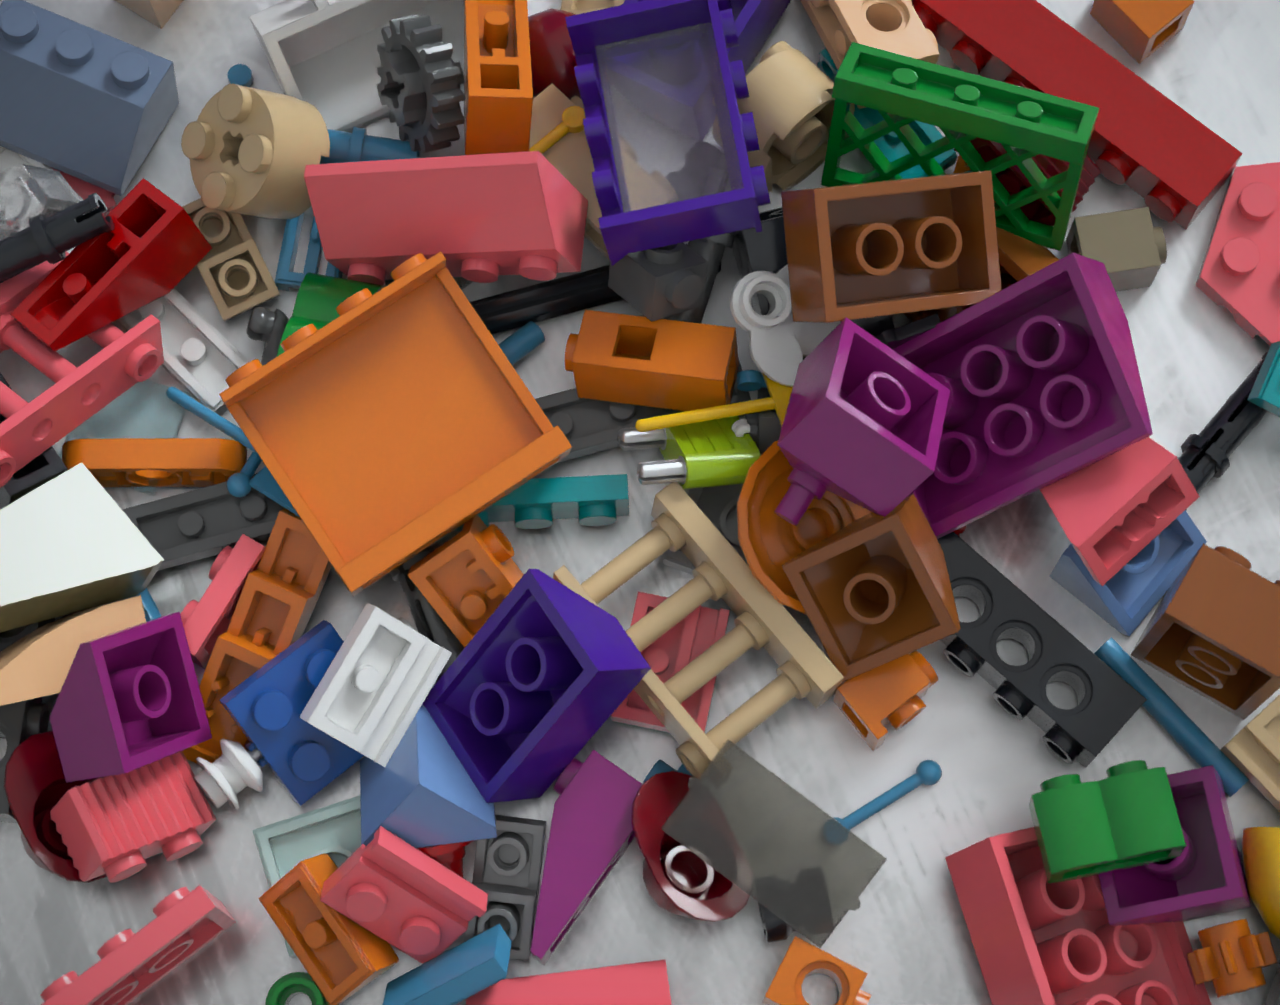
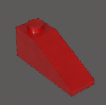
[10,178,212,352]

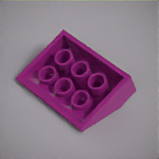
[893,253,1153,539]

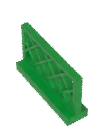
[821,42,1099,251]

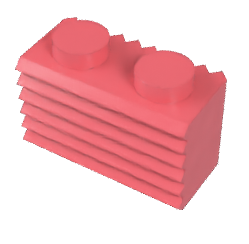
[50,751,216,883]

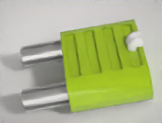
[618,416,760,489]

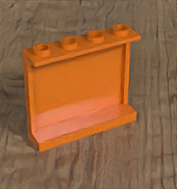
[219,251,572,597]

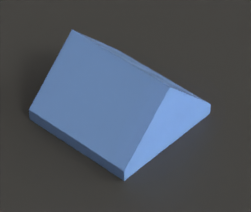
[1050,511,1207,637]
[360,705,497,848]

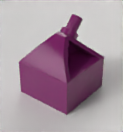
[774,317,950,526]

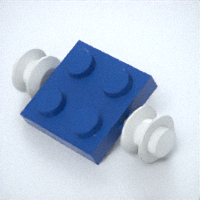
[193,617,415,811]

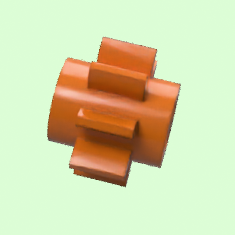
[1187,919,1278,998]

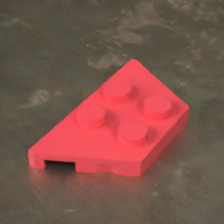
[1196,162,1280,346]

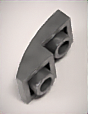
[464,815,547,961]

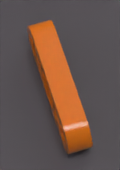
[61,438,247,487]

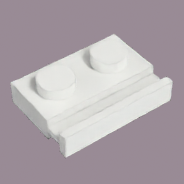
[299,603,452,767]

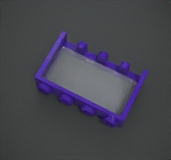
[565,0,771,266]

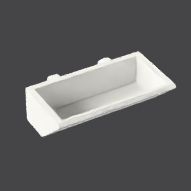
[249,0,464,133]

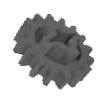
[376,14,465,153]

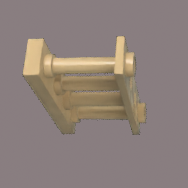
[553,482,844,789]

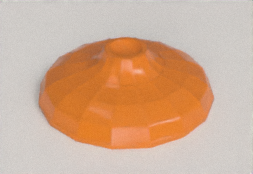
[737,440,872,615]

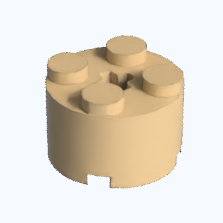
[712,41,855,192]
[181,84,330,219]

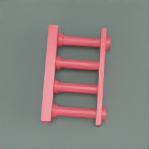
[0,251,164,488]

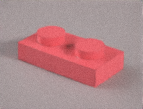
[180,534,266,669]

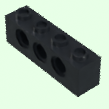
[937,532,1147,768]

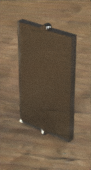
[661,739,887,948]

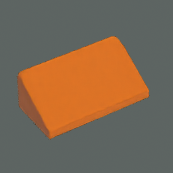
[258,854,399,1005]

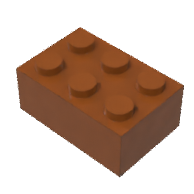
[781,170,1001,323]
[1130,544,1280,720]

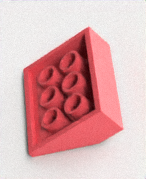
[945,827,1211,1005]

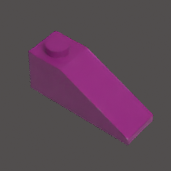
[530,750,642,965]

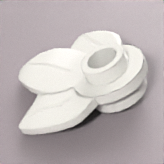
[730,264,840,387]

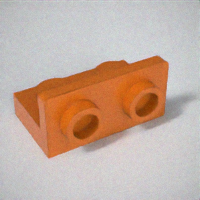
[408,515,524,648]

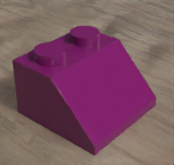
[49,612,212,783]
[1099,765,1251,926]

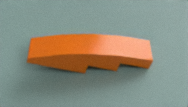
[182,508,332,765]

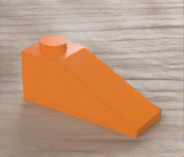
[464,0,533,155]

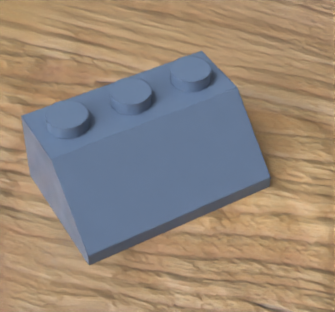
[0,0,179,196]

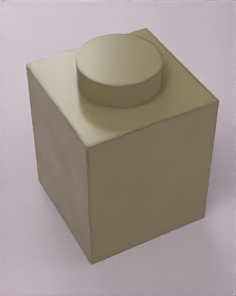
[1066,207,1167,292]

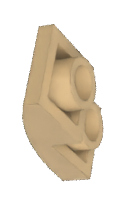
[182,198,280,322]

